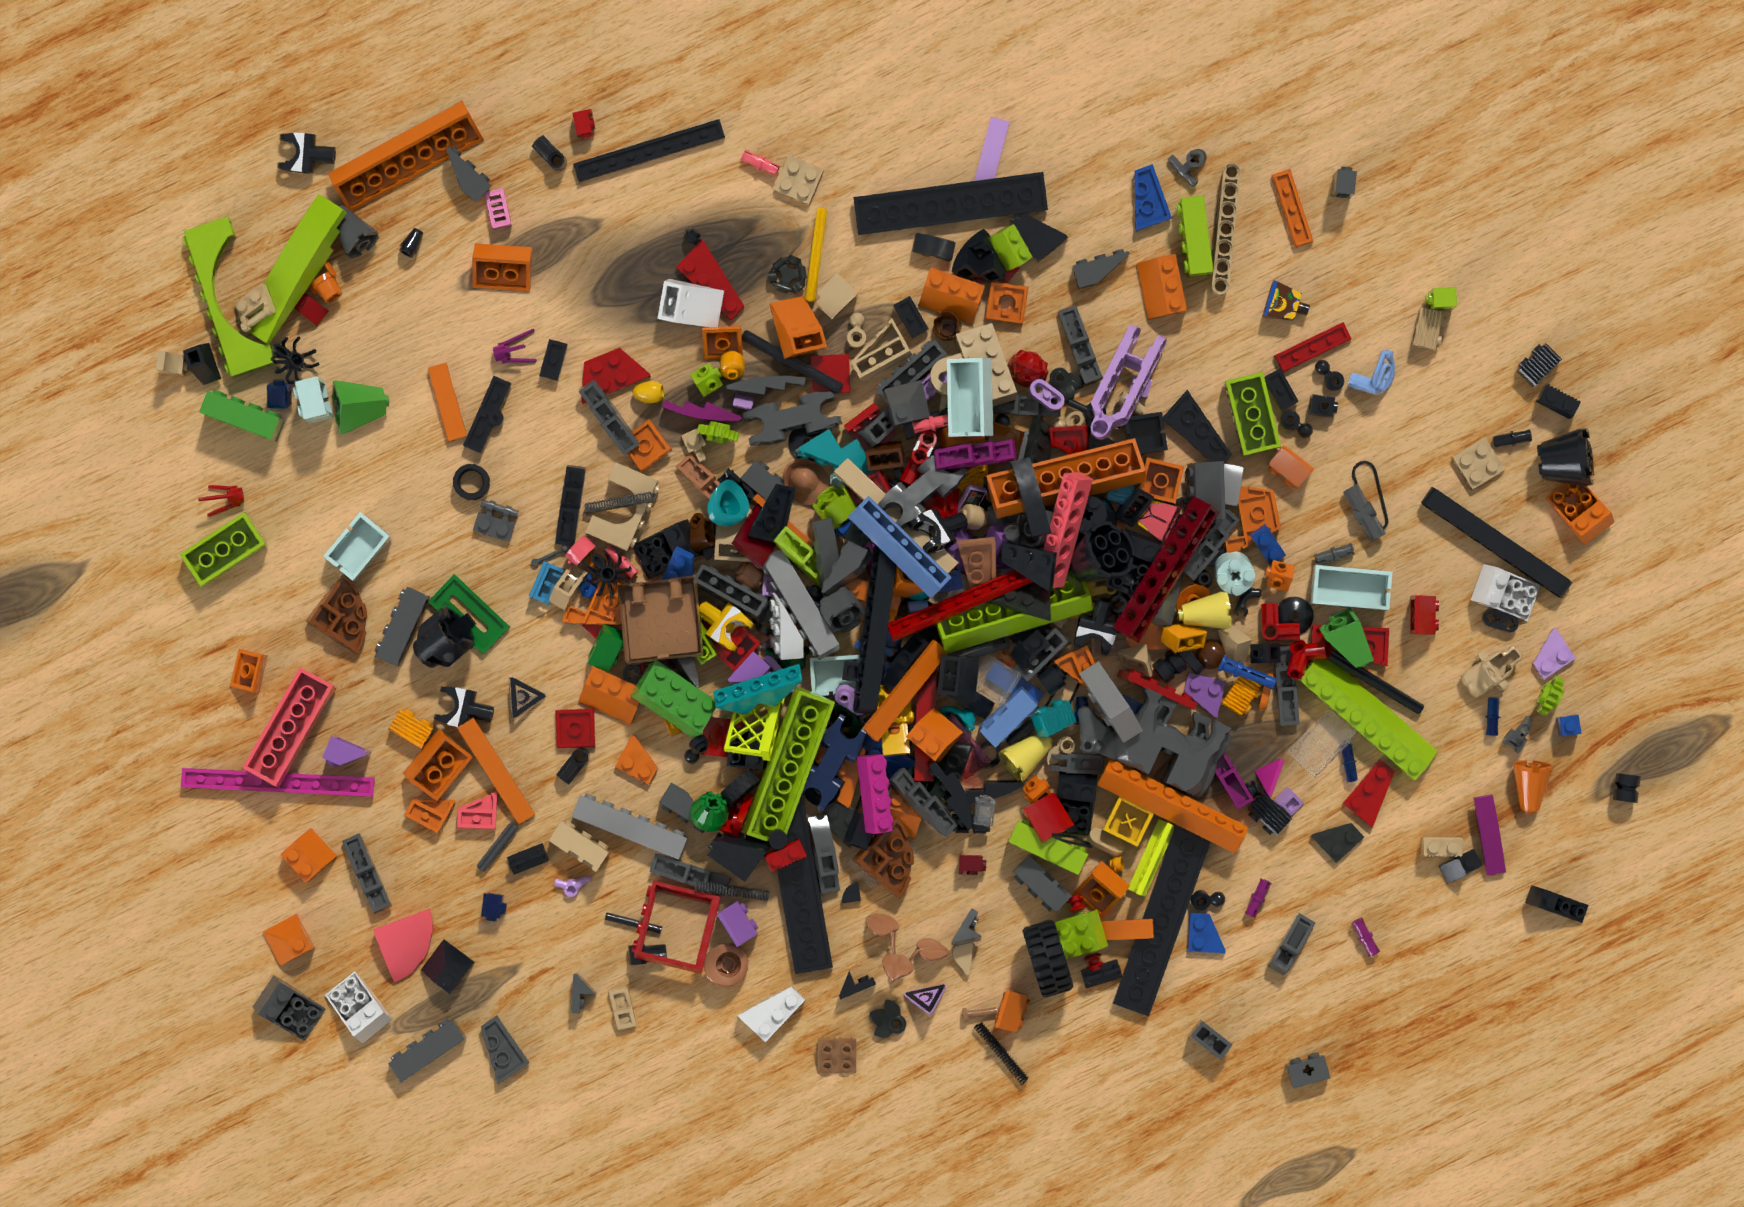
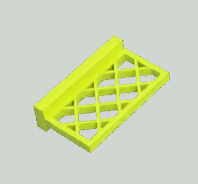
[724,697,786,761]
[1128,819,1175,897]

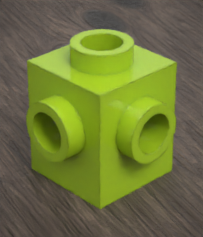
[690,363,723,397]

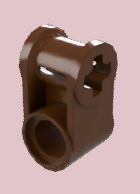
[690,513,715,552]

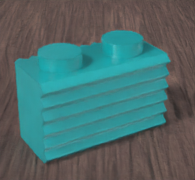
[1031,698,1077,737]

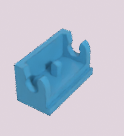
[529,561,564,605]

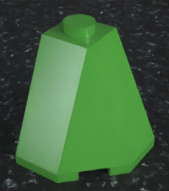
[332,380,389,434]
[1320,608,1374,668]

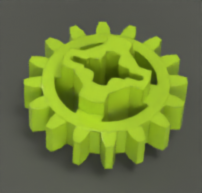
[697,421,739,445]
[1537,675,1565,716]

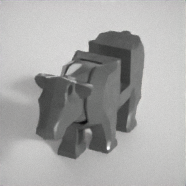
[1078,688,1232,797]

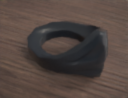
[976,741,1001,769]

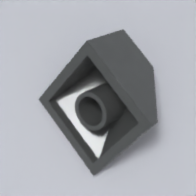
[884,380,930,427]

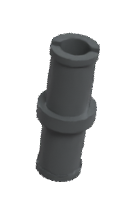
[1314,543,1355,565]

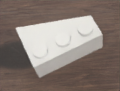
[738,985,805,1042]

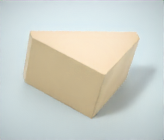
[1218,625,1252,663]
[1118,644,1152,677]

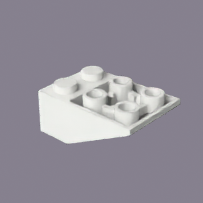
[657,279,724,327]
[1471,564,1540,621]
[769,593,803,660]
[325,971,393,1043]

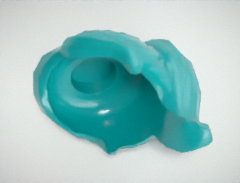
[940,706,976,732]

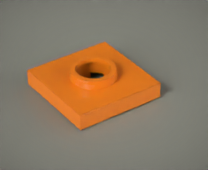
[985,282,1029,325]

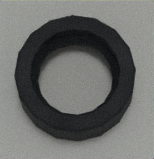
[453,464,490,500]

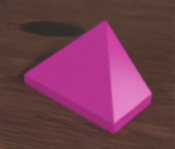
[1255,759,1284,797]

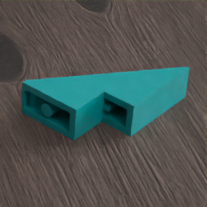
[795,429,877,476]
[713,664,802,714]

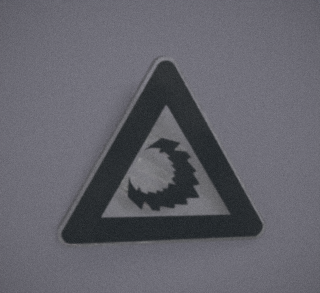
[509,677,546,719]

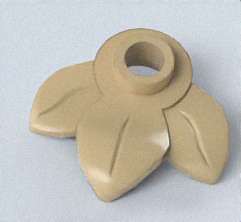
[1047,736,1084,766]

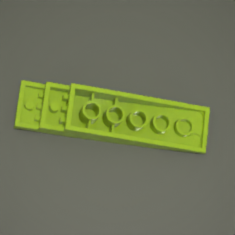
[249,194,347,345]

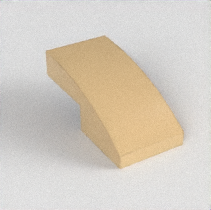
[609,986,637,1030]

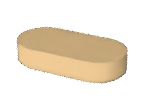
[1088,828,1125,856]

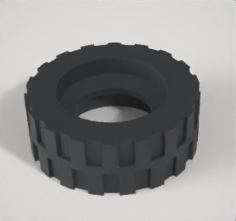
[720,769,761,808]

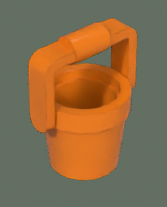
[309,260,342,303]

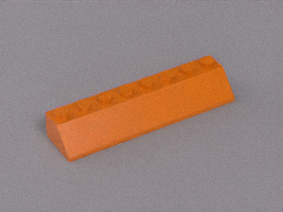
[328,101,484,211]
[986,438,1146,519]
[1097,758,1249,854]

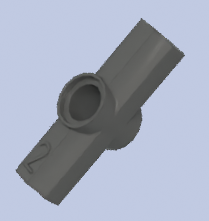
[1343,484,1386,542]

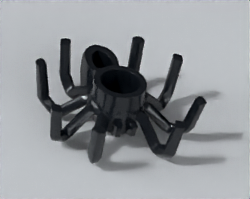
[270,336,320,384]
[584,549,632,598]

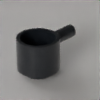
[1037,664,1067,696]

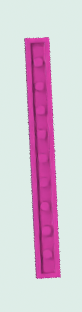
[181,768,375,797]

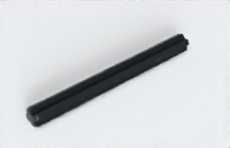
[742,330,843,393]
[1326,648,1424,714]

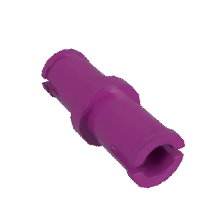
[1245,878,1272,918]
[1351,917,1380,957]

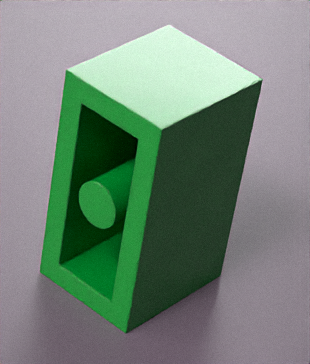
[587,624,624,672]

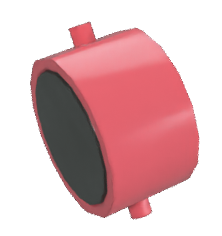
[565,535,596,567]

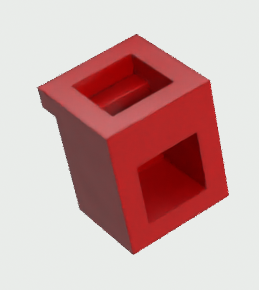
[572,109,596,140]

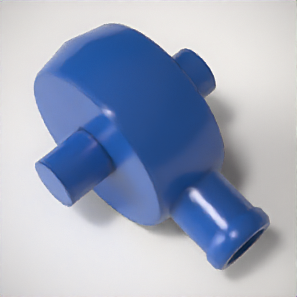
[580,574,597,598]

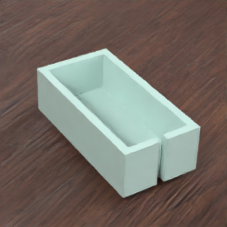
[947,358,993,437]
[1310,565,1393,611]

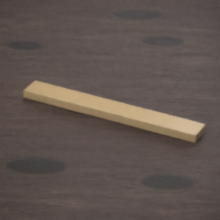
[834,458,958,574]

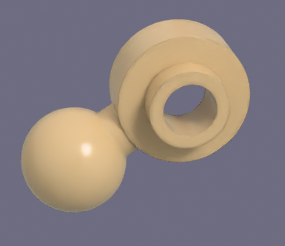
[847,313,866,348]
[1052,411,1086,427]

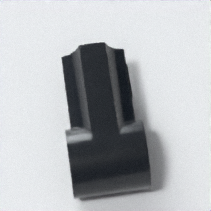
[531,135,567,171]
[556,748,590,785]
[628,944,667,965]

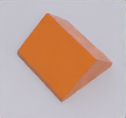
[702,326,743,360]
[230,649,268,693]

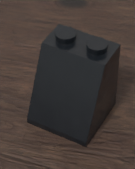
[707,832,770,882]

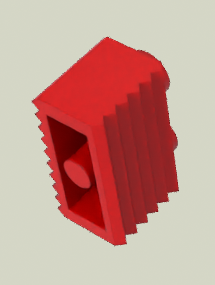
[764,839,807,872]

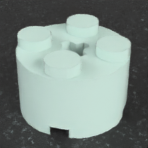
[1214,551,1255,596]

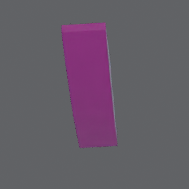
[663,400,742,422]
[934,439,1017,470]
[1473,794,1506,876]

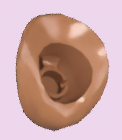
[783,458,830,505]
[704,943,749,987]

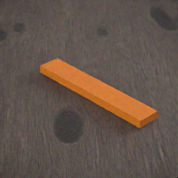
[862,640,946,742]
[457,717,535,824]

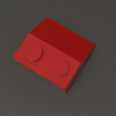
[1410,595,1439,635]

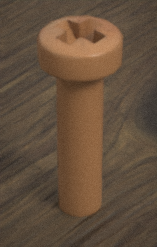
[962,1007,997,1021]

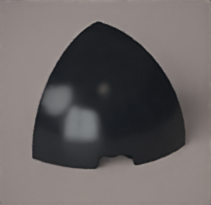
[952,229,1006,283]

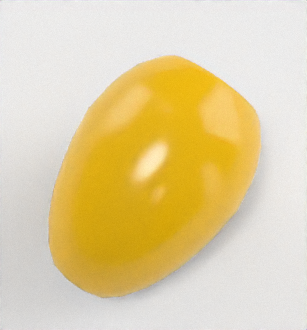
[632,381,664,404]

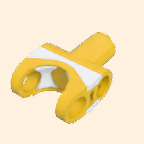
[699,601,754,651]

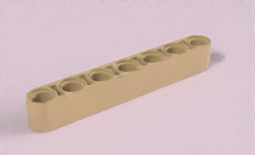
[1211,163,1241,296]

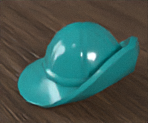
[707,480,749,527]

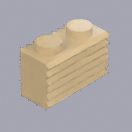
[1411,307,1446,351]
[1421,837,1463,857]

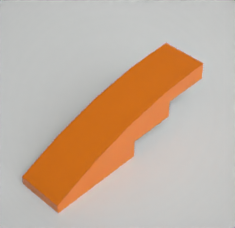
[1101,919,1154,940]

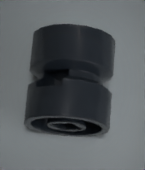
[1152,650,1188,684]
[1613,773,1641,803]

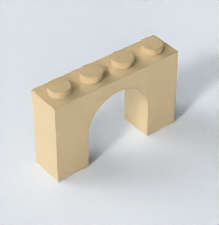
[585,462,660,551]

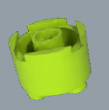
[813,484,857,529]

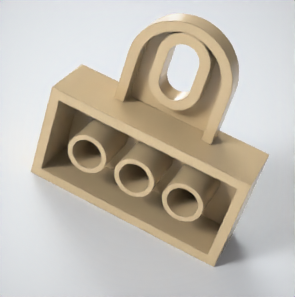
[930,323,1017,407]

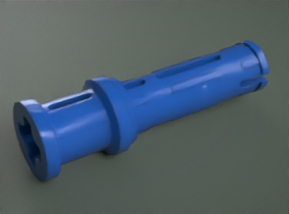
[1218,655,1277,690]

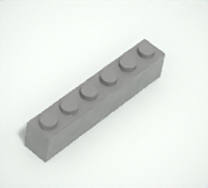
[761,549,839,660]
[572,793,688,860]

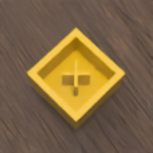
[1102,796,1154,847]

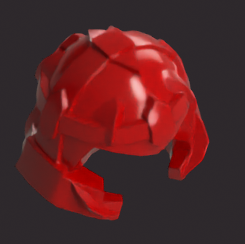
[1007,350,1048,388]

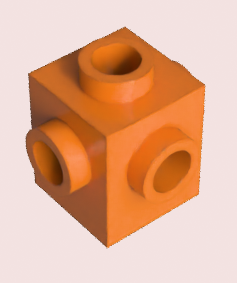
[1264,560,1295,592]
[1022,775,1051,804]

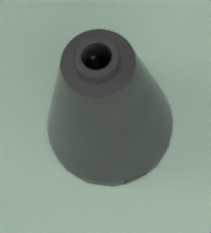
[337,205,379,258]

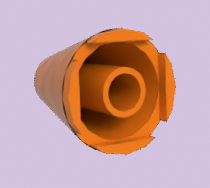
[1514,760,1552,814]

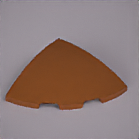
[306,573,367,654]
[852,817,914,899]

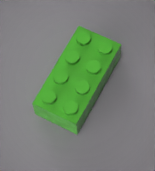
[199,389,285,442]
[630,660,716,738]

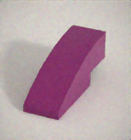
[1215,752,1254,810]

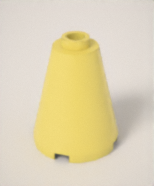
[1177,591,1231,629]
[998,734,1053,782]

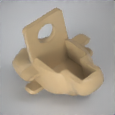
[1460,646,1522,698]

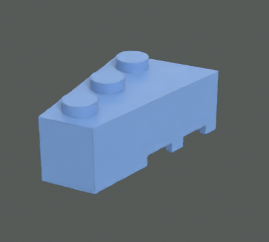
[980,686,1038,748]

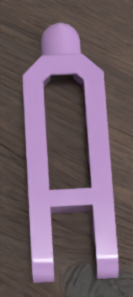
[1091,324,1167,440]

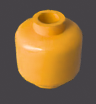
[720,351,745,380]

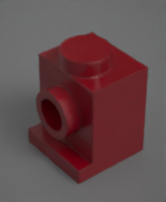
[959,855,986,875]

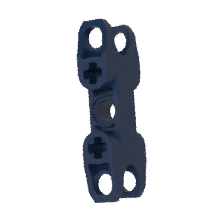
[800,714,867,812]

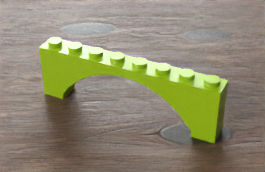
[182,217,277,378]

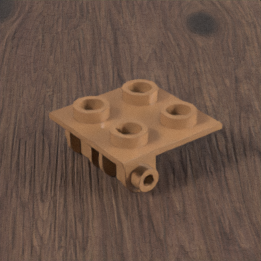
[818,1037,856,1073]

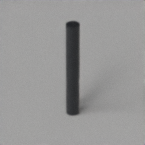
[605,912,662,934]

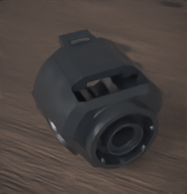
[413,606,476,668]

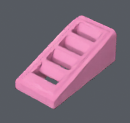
[485,188,512,230]

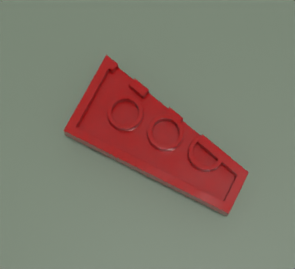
[1311,625,1389,666]

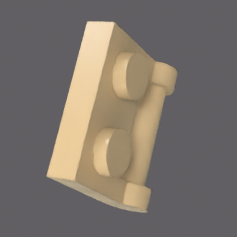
[234,283,276,333]

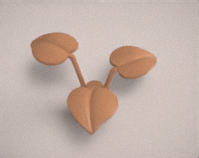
[866,914,949,982]

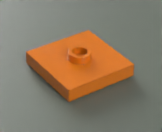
[627,419,672,473]

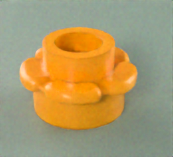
[1110,856,1124,873]

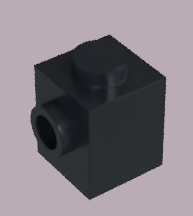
[1250,643,1281,663]

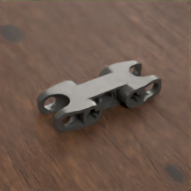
[743,392,842,446]
[877,455,968,529]

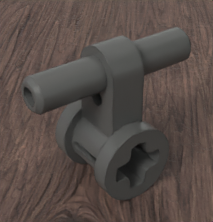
[1168,149,1207,187]
[1502,716,1532,753]

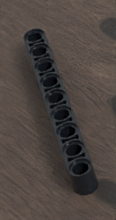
[1421,487,1573,599]
[853,544,896,715]

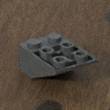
[252,975,325,1041]

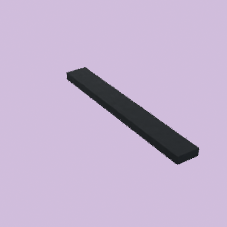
[573,119,725,183]

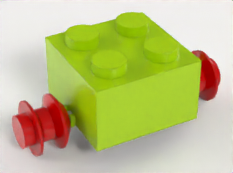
[1055,894,1108,971]

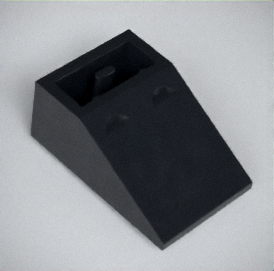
[634,519,704,580]
[1105,528,1162,596]
[1056,771,1097,836]

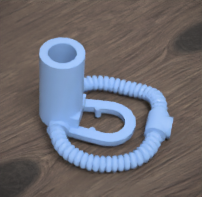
[1349,350,1395,395]

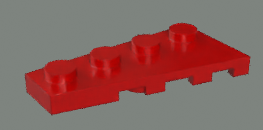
[676,239,745,320]
[1117,669,1197,710]

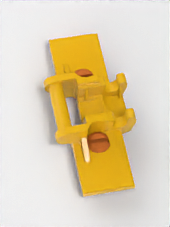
[877,670,914,756]

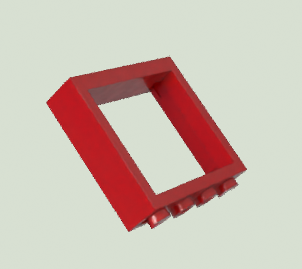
[632,881,721,974]

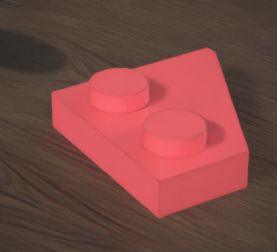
[457,792,498,830]

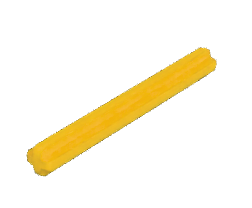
[805,208,827,302]

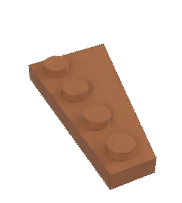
[956,537,996,589]

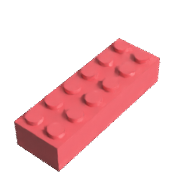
[242,667,336,789]

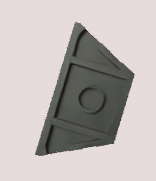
[986,582,1051,621]

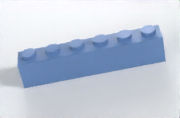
[848,496,952,598]

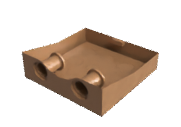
[617,576,704,664]

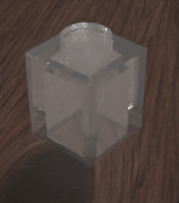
[972,795,996,826]

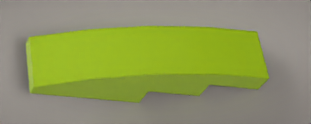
[774,526,821,588]

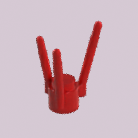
[198,485,244,517]

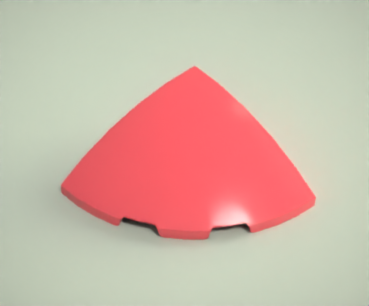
[373,909,433,983]

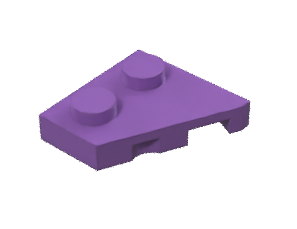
[1184,672,1226,718]

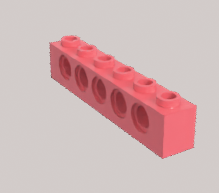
[1043,472,1093,588]

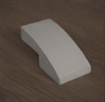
[1224,463,1243,506]

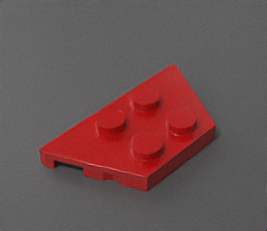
[581,347,651,404]

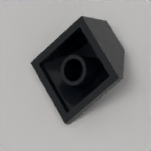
[421,939,474,994]

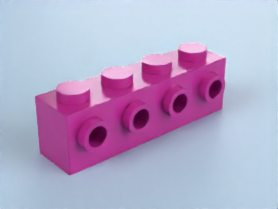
[857,754,893,834]

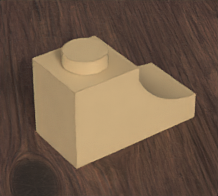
[156,351,189,375]
[549,563,588,610]

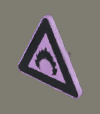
[905,984,946,1015]

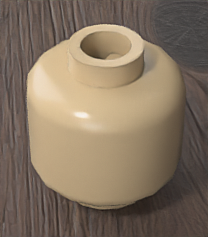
[958,504,988,531]

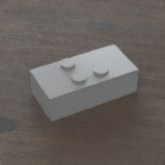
[1079,661,1143,743]

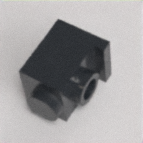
[1308,394,1338,417]

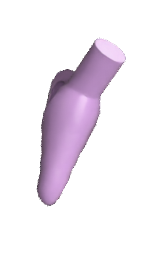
[554,876,591,897]

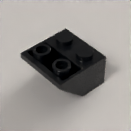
[937,654,980,696]
[727,728,768,770]

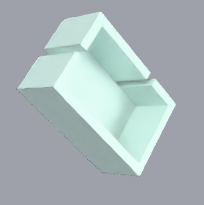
[293,376,334,423]
[323,512,392,582]
[810,655,860,696]

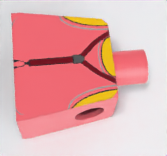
[1132,500,1181,542]

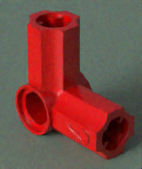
[1261,603,1300,642]
[1287,640,1331,680]

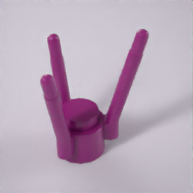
[493,329,537,364]

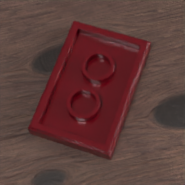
[732,504,776,569]

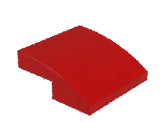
[701,717,745,757]
[1022,792,1074,843]

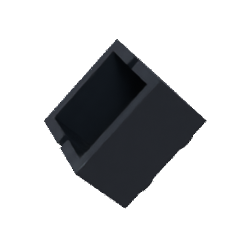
[1124,412,1168,455]

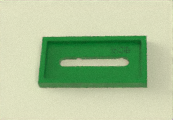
[428,574,510,654]

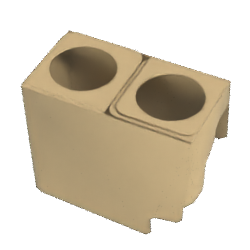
[817,273,858,321]

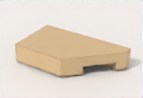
[952,942,974,975]

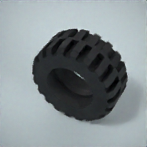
[1022,920,1074,998]

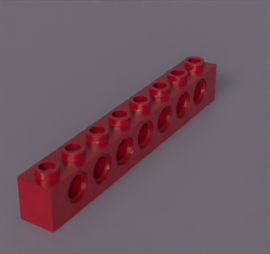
[1113,496,1219,643]

